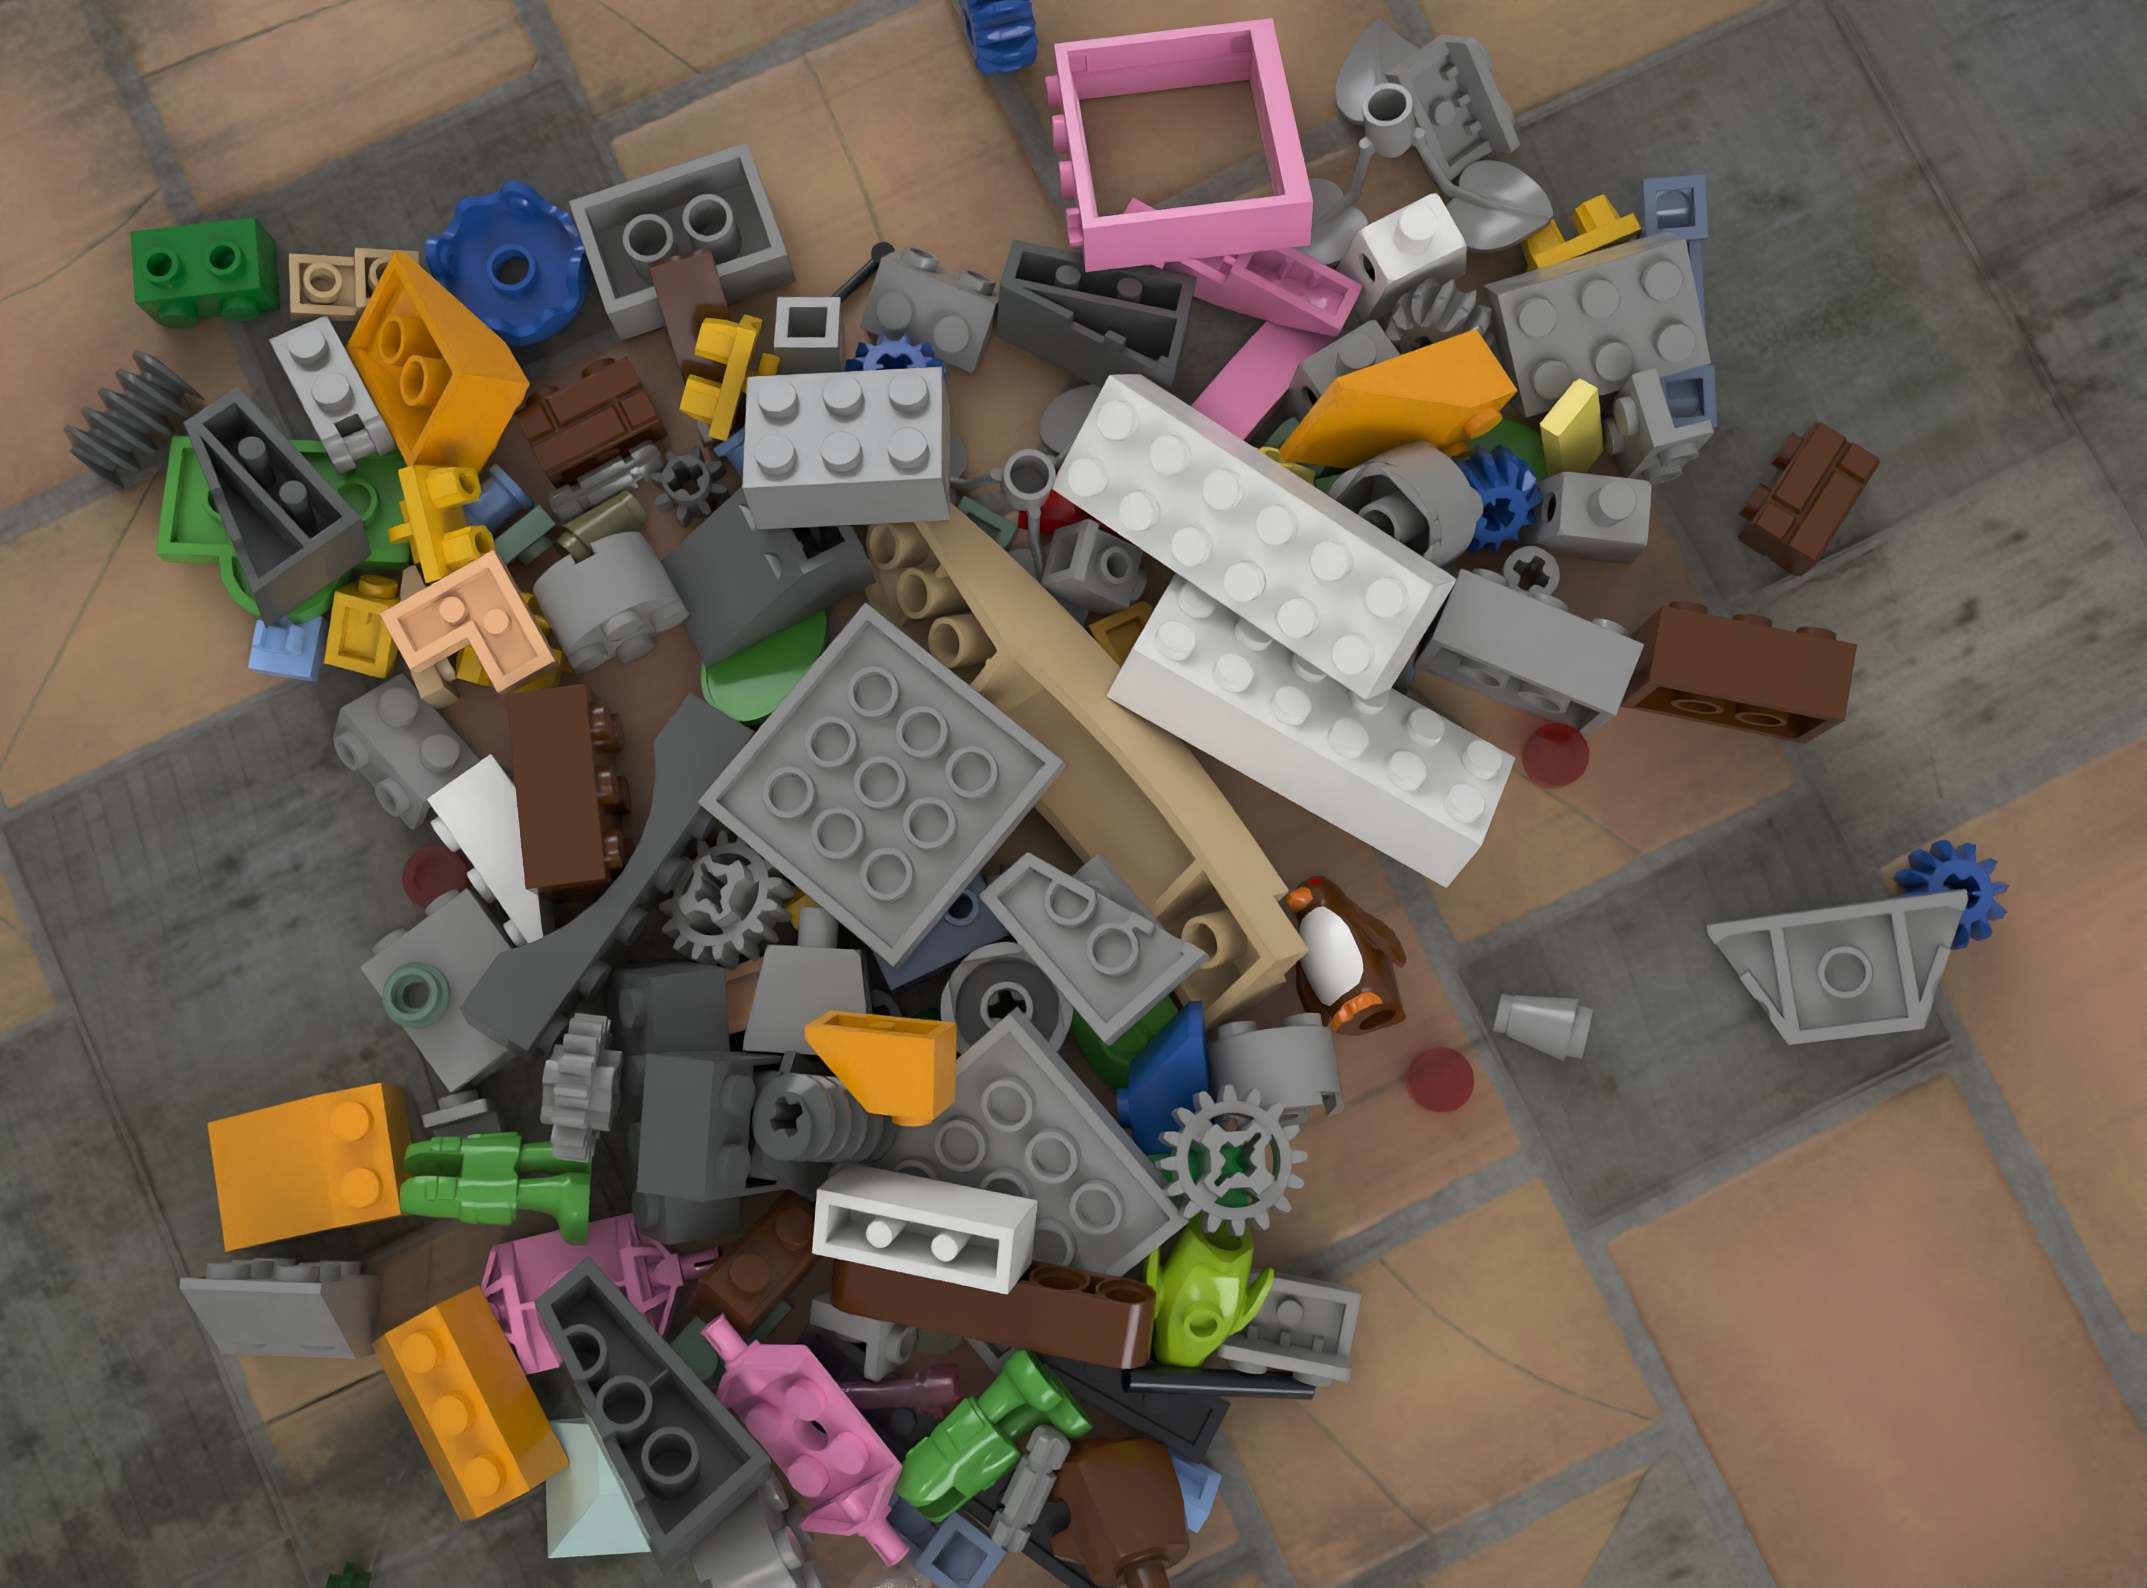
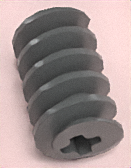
[63,350,205,492]
[752,1073,898,1164]

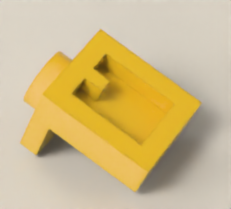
[324,575,401,679]

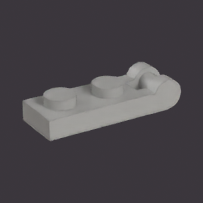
[269,315,397,475]

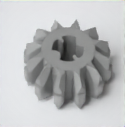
[1385,277,1496,355]

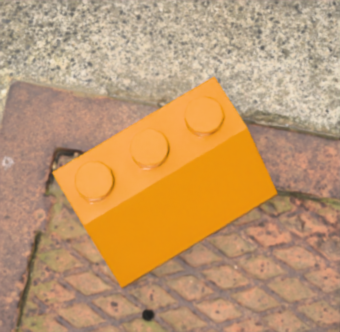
[371,1284,570,1522]

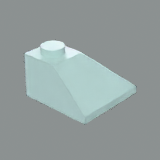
[546,1418,651,1558]

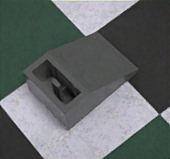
[661,486,876,668]
[636,1051,828,1202]

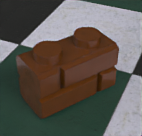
[514,356,668,489]
[1737,422,1880,577]
[688,1189,824,1342]

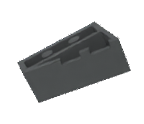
[996,240,1197,395]
[184,387,371,628]

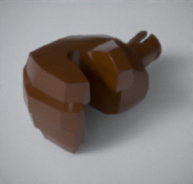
[1047,1436,1190,1588]

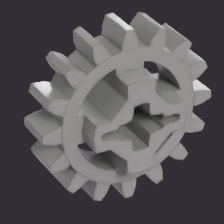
[659,830,797,970]
[540,1013,624,1163]
[1155,1085,1308,1236]

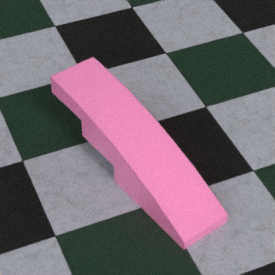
[1123,198,1363,337]
[1191,321,1335,444]

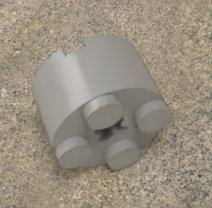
[1328,440,1483,569]
[533,532,689,674]
[940,942,1073,1055]
[1207,1013,1345,1130]
[689,1471,829,1588]

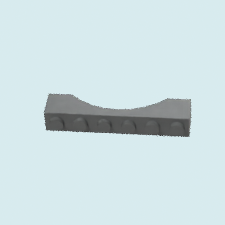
[459,692,755,1066]

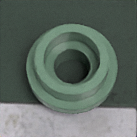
[382,962,451,1029]

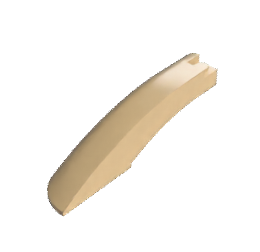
[861,502,1309,1031]

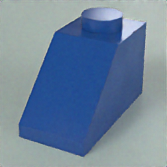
[1117,1000,1214,1154]

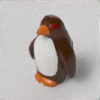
[1284,875,1406,1036]

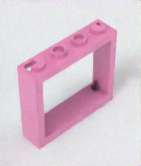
[1045,18,1313,272]

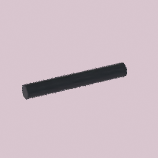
[1121,1366,1316,1400]

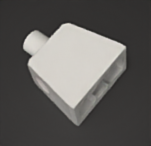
[1335,193,1467,325]

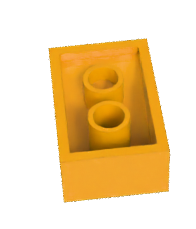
[345,251,530,476]
[1278,329,1518,469]
[207,1083,414,1252]

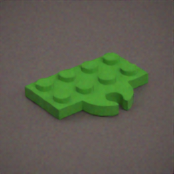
[156,436,415,625]

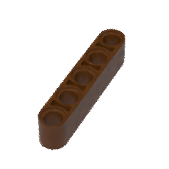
[830,1258,1157,1369]

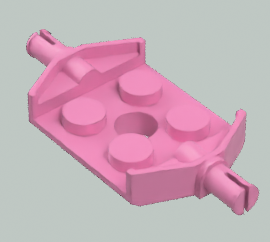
[480,1212,723,1375]
[700,1313,910,1567]

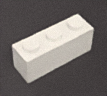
[812,1163,1038,1295]

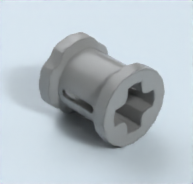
[1497,546,1560,597]

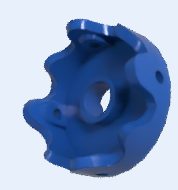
[425,181,591,347]

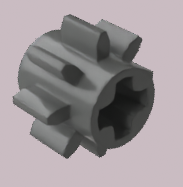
[650,445,731,528]

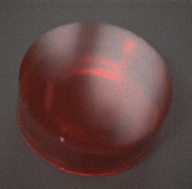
[1522,723,1589,789]
[402,845,471,908]
[1406,1047,1474,1113]

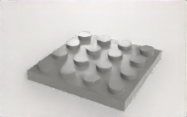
[698,602,1067,969]
[828,1007,1192,1376]

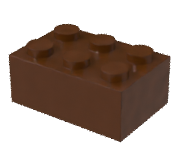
[1620,601,1857,744]
[506,684,635,904]

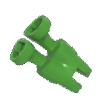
[400,1132,592,1246]
[894,1348,1094,1523]

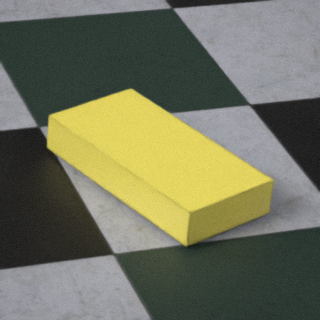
[1540,378,1604,477]

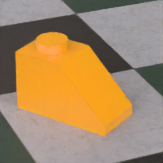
[805,1010,957,1126]

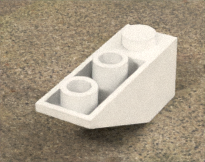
[427,754,555,947]

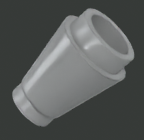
[1493,993,1593,1062]

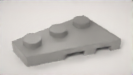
[978,852,1210,1046]

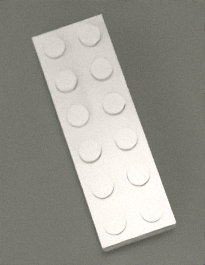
[1052,374,1457,700]
[1106,573,1516,888]

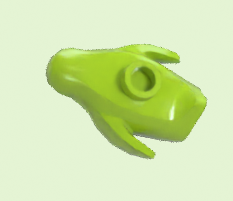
[1142,1212,1274,1368]

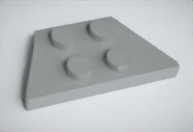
[1706,888,1968,1045]

